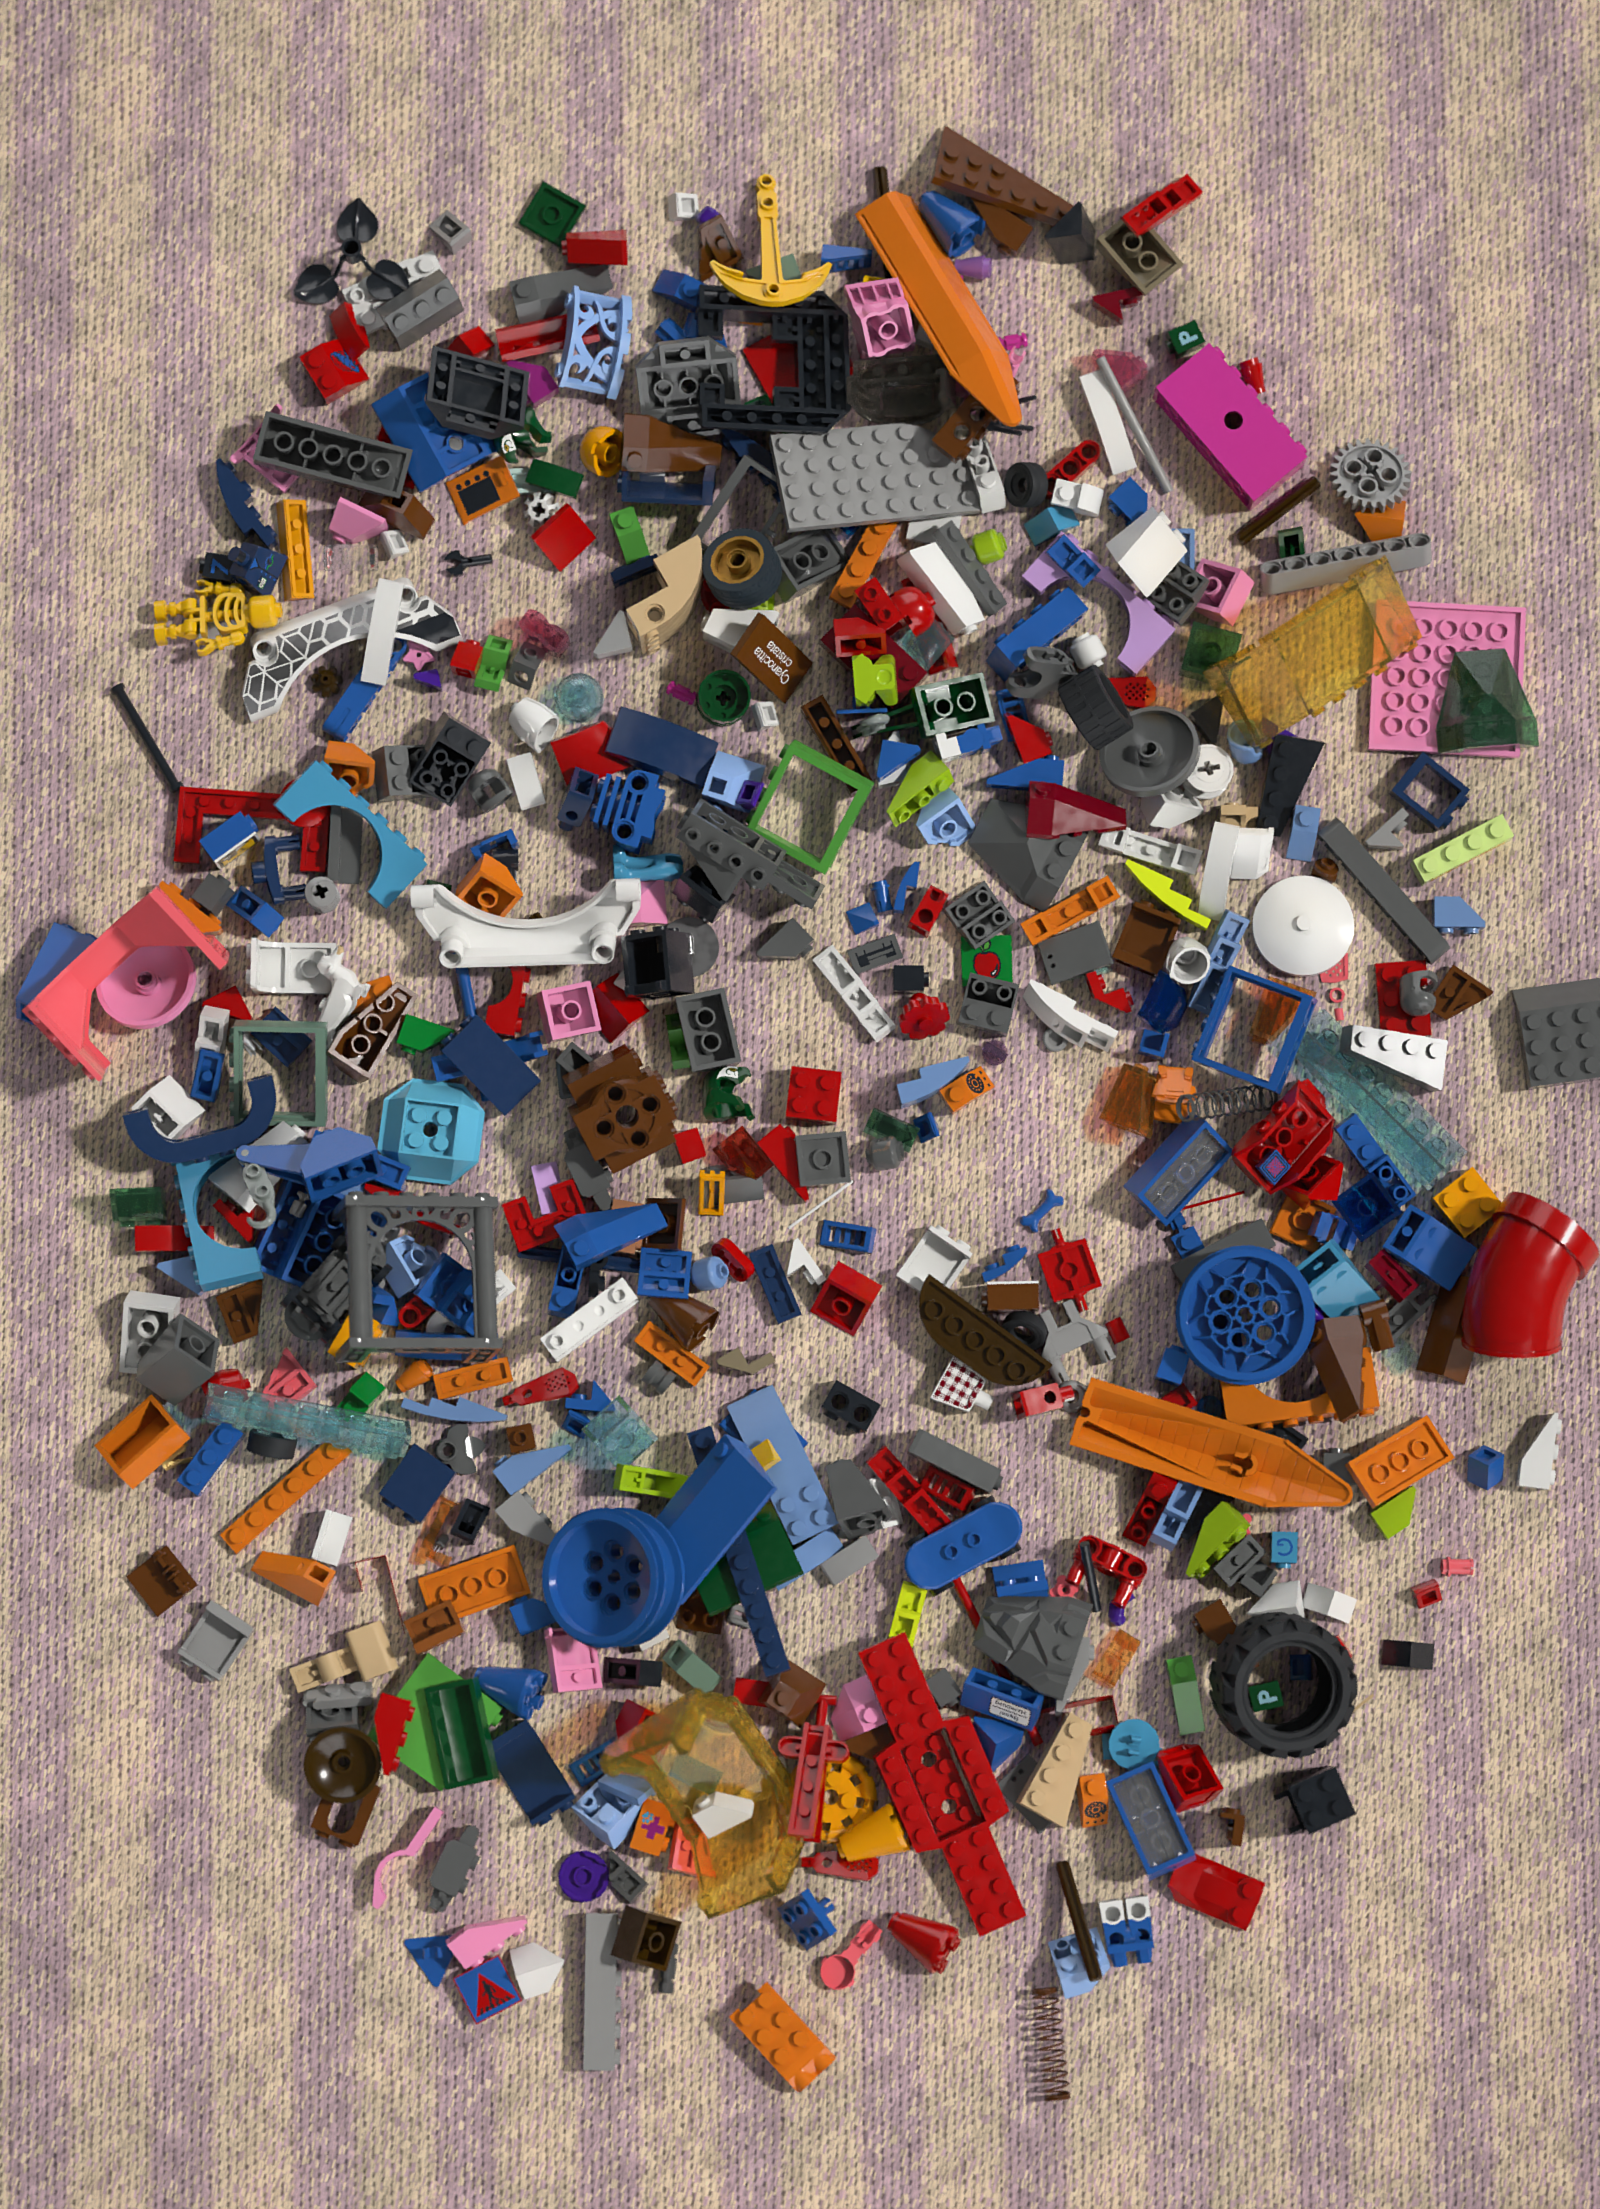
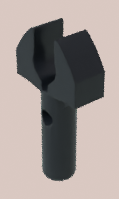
[444,550,493,577]

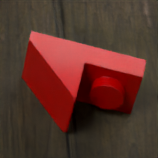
[212,1199,255,1243]

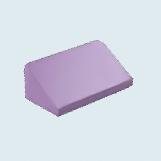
[531,1161,561,1216]

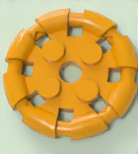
[784,1755,877,1844]

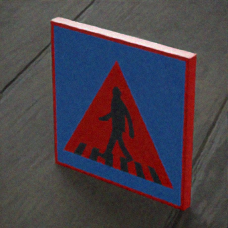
[453,1954,522,2025]

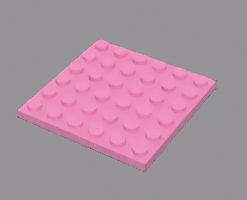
[1368,599,1526,758]

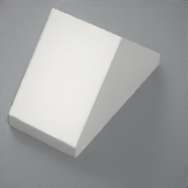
[593,610,633,659]
[1303,1583,1357,1624]

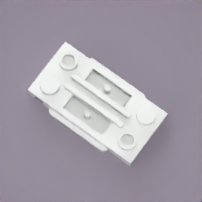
[342,250,443,335]

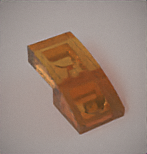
[1091,1628,1141,1689]

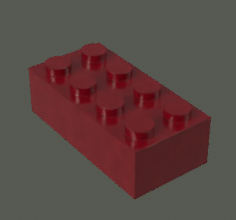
[820,604,928,712]

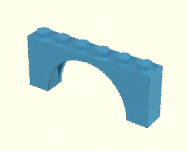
[272,760,427,909]
[171,1148,264,1292]

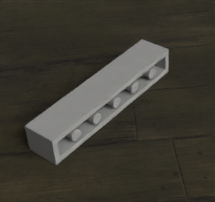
[583,1912,622,2071]

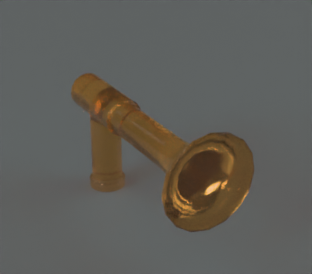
[414,1494,462,1568]

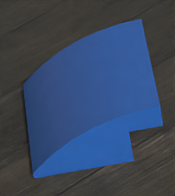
[253,1179,386,1287]

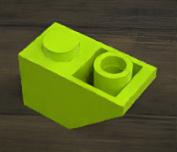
[1368,1486,1416,1540]

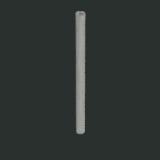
[1096,356,1173,494]

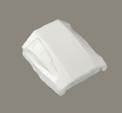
[1230,827,1274,880]

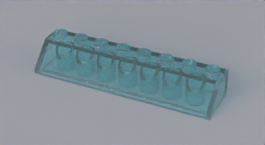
[1295,1009,1467,1191]
[202,1383,412,1459]

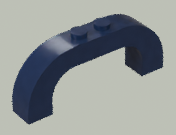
[122,1073,276,1163]

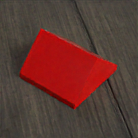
[593,973,650,1043]

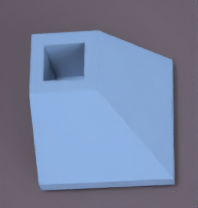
[702,751,766,814]
[572,1772,643,1849]
[1048,1927,1110,1999]

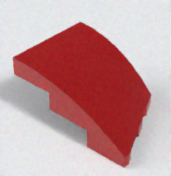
[550,720,632,785]

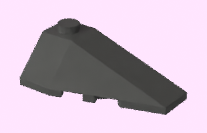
[509,264,613,324]

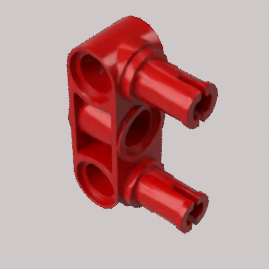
[1065,1535,1147,1609]

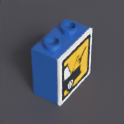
[199,811,261,870]

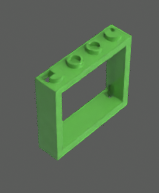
[745,740,875,874]

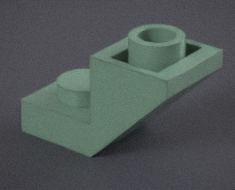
[662,1639,723,1697]

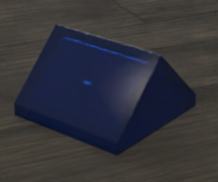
[1331,1171,1403,1242]

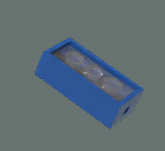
[1123,1112,1232,1227]
[1106,1761,1196,1881]

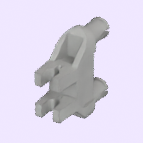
[1039,1299,1116,1385]

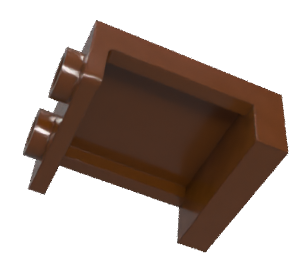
[1112,900,1181,979]

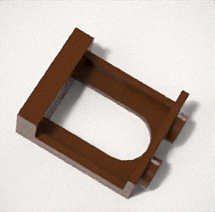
[310,1785,383,1849]

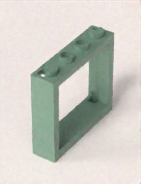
[229,1020,328,1127]

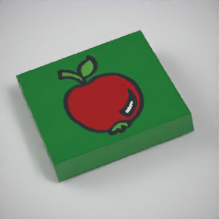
[961,935,1013,987]

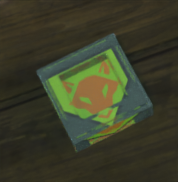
[1383,1338,1420,1374]

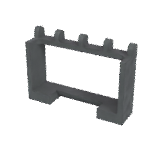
[690,454,784,551]

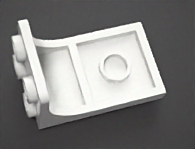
[246,938,337,995]

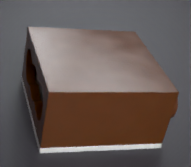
[981,1281,1039,1313]

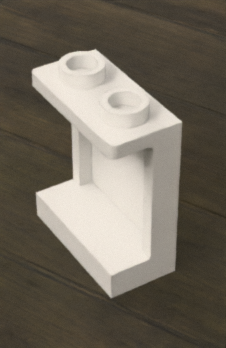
[896,1224,973,1293]

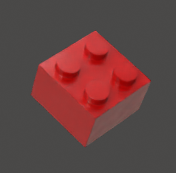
[786,1066,842,1125]

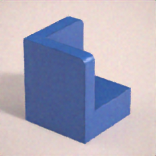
[1137,1029,1170,1061]
[1467,1445,1504,1491]

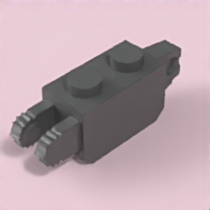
[564,1127,614,1211]
[429,1825,480,1913]

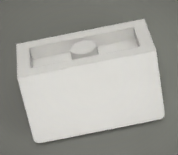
[311,1509,353,1567]

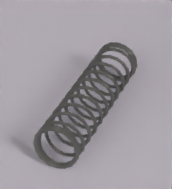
[1176,1085,1278,1122]

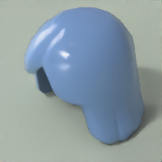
[1227,718,1265,764]

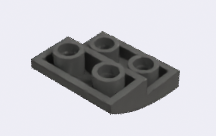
[1142,561,1209,626]
[942,881,1015,950]

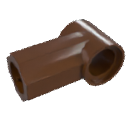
[1358,1299,1395,1353]

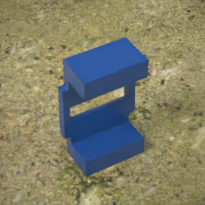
[470,829,520,862]
[1307,1211,1361,1251]

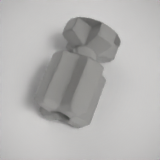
[289,1191,310,1218]

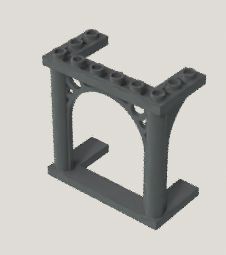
[332,1191,503,1363]

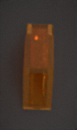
[1247,976,1317,1046]
[1099,1062,1156,1140]

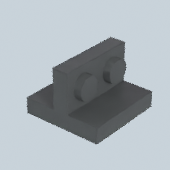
[794,1131,851,1188]
[306,1706,361,1743]

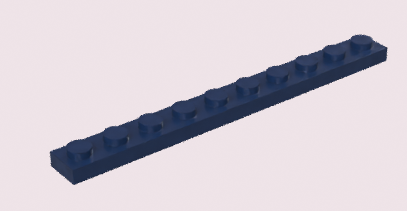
[687,1426,791,1678]

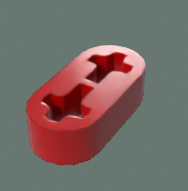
[711,1238,755,1282]

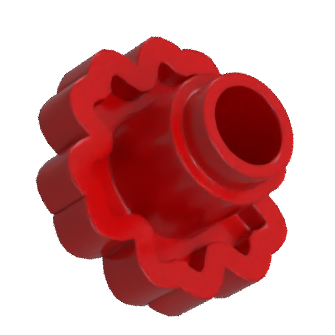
[898,993,950,1040]

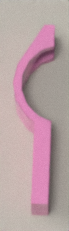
[372,1806,444,1909]

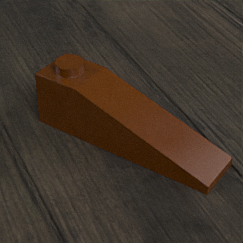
[619,413,722,473]
[1308,1315,1367,1423]

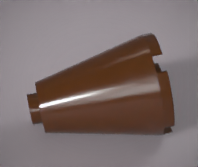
[648,1296,720,1351]

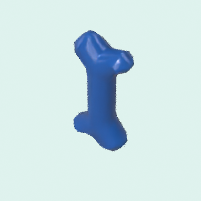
[1020,1189,1064,1233]

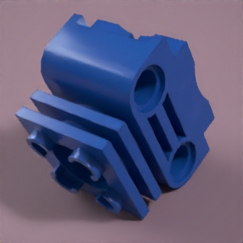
[589,770,666,855]

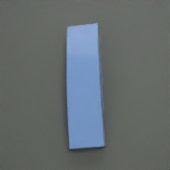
[1187,909,1250,1015]
[401,1397,508,1423]

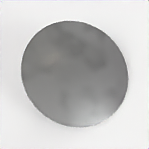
[658,917,719,977]

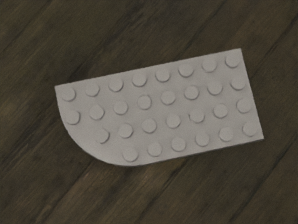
[768,424,981,532]

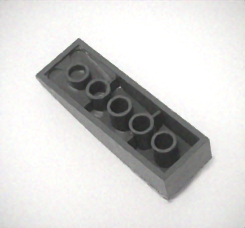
[253,411,413,499]

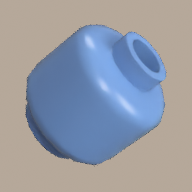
[690,1256,729,1291]

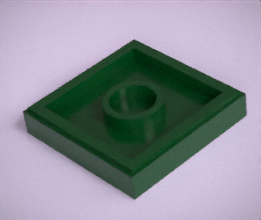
[518,181,586,249]

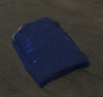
[1137,970,1188,1034]

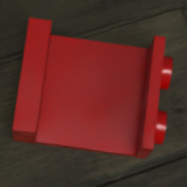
[854,577,908,637]

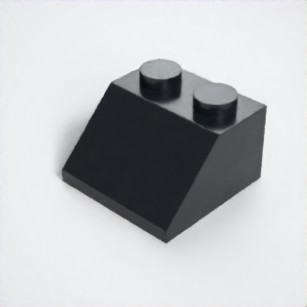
[672,865,736,924]

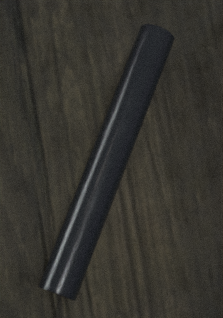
[1079,1541,1102,1612]

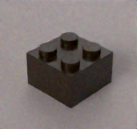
[610,1905,681,1971]

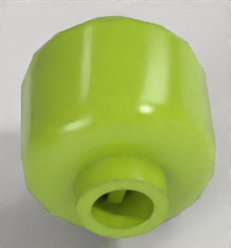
[970,529,1008,565]

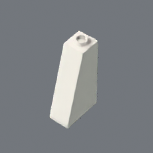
[897,541,985,635]
[208,1121,309,1213]

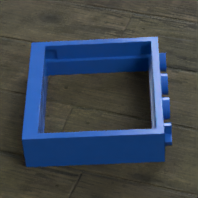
[1191,965,1318,1095]

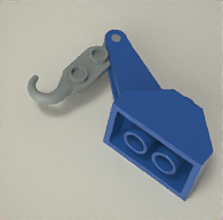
[236,1127,383,1229]

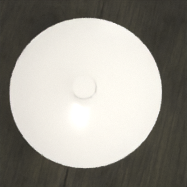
[1252,876,1354,977]

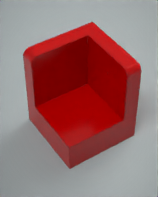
[674,1127,706,1165]

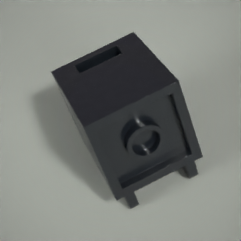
[621,926,695,1000]
[1274,1766,1356,1835]

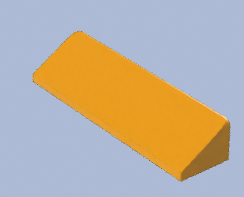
[276,499,314,601]

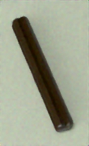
[1236,476,1321,545]

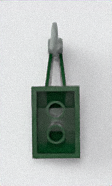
[850,672,995,740]

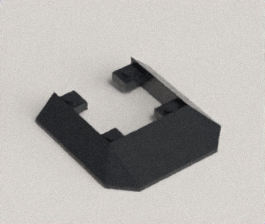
[695,285,851,434]

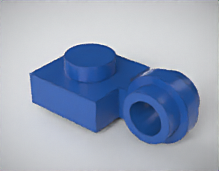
[1169,1212,1205,1259]

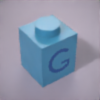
[1269,1531,1298,1568]

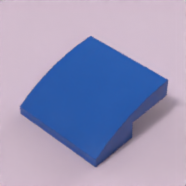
[637,1247,692,1300]

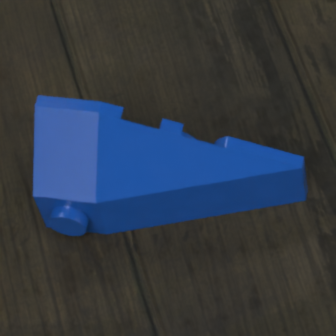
[554,1203,668,1272]

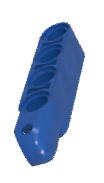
[322,637,407,742]

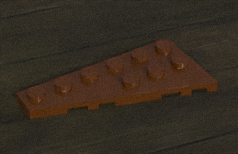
[931,125,1074,226]

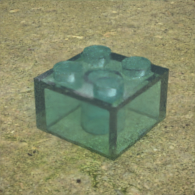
[581,1395,659,1467]

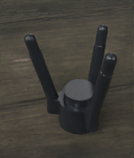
[979,395,1037,436]

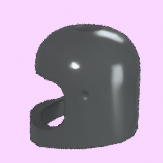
[468,768,513,814]
[1399,970,1438,1016]

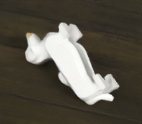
[317,945,371,1048]

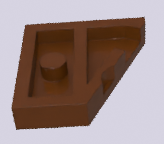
[698,214,744,282]
[1432,965,1494,1021]
[216,1279,263,1345]

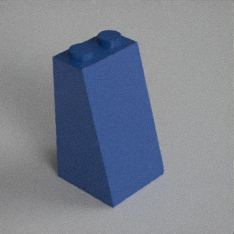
[16,922,97,1026]

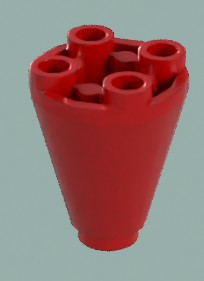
[887,1911,961,1974]

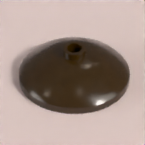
[303,1726,381,1804]

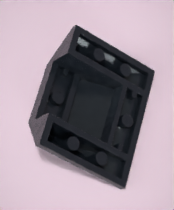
[425,346,529,440]

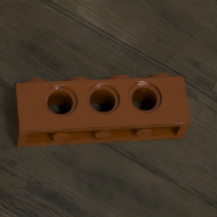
[932,377,1020,464]

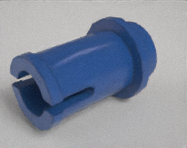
[870,880,893,913]

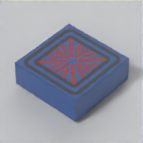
[1255,1148,1291,1185]

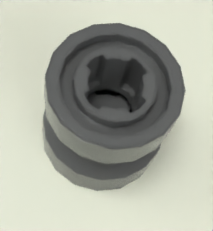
[642,1360,677,1395]

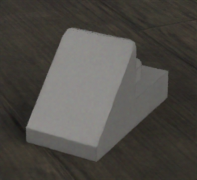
[1363,808,1409,850]

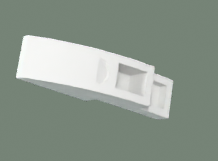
[1023,979,1118,1052]

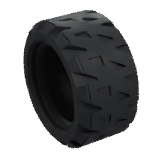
[1209,1612,1358,1759]

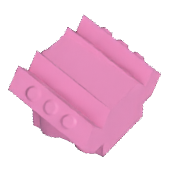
[843,277,916,358]

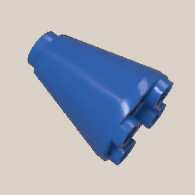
[474,1666,548,1720]

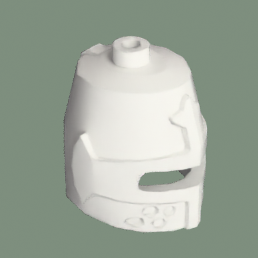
[509,697,559,753]
[1165,936,1211,984]

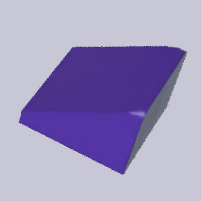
[413,669,442,692]
[736,780,764,810]

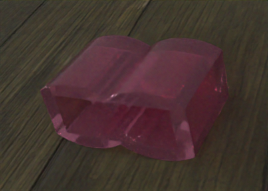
[518,609,570,658]

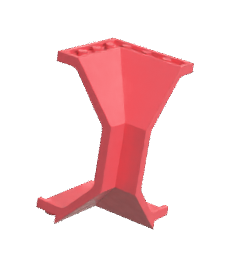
[22,885,230,1082]

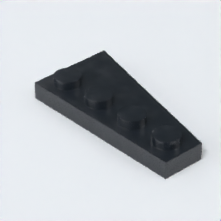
[1255,733,1325,837]

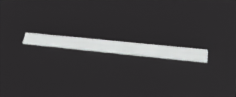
[788,1180,853,1229]

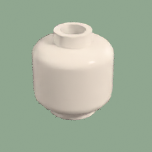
[1069,632,1107,669]

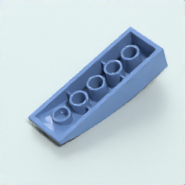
[726,1384,838,1545]

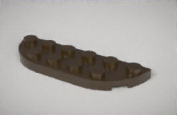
[918,1274,1052,1386]

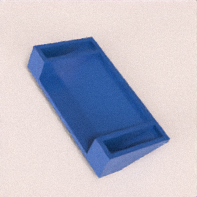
[640,1434,777,1604]

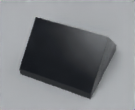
[1044,201,1095,265]

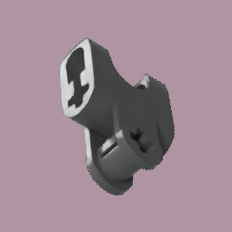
[1005,646,1078,699]

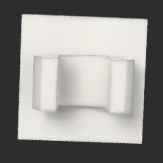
[495,1269,517,1305]

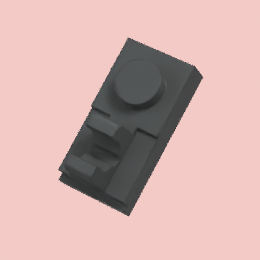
[1212,1534,1266,1587]

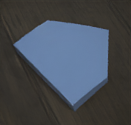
[598,1768,656,1806]

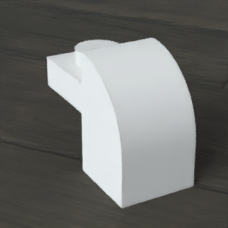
[1050,478,1104,518]

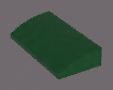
[424,1677,500,1790]

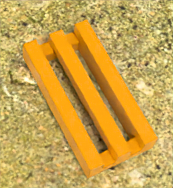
[698,1170,725,1216]

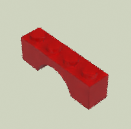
[485,966,531,1038]

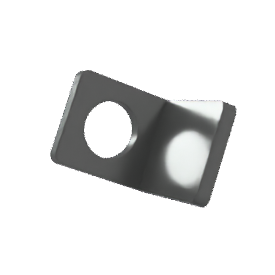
[507,641,547,690]

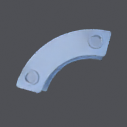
[554,286,632,400]

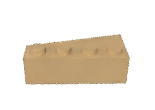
[1016,1712,1092,1828]

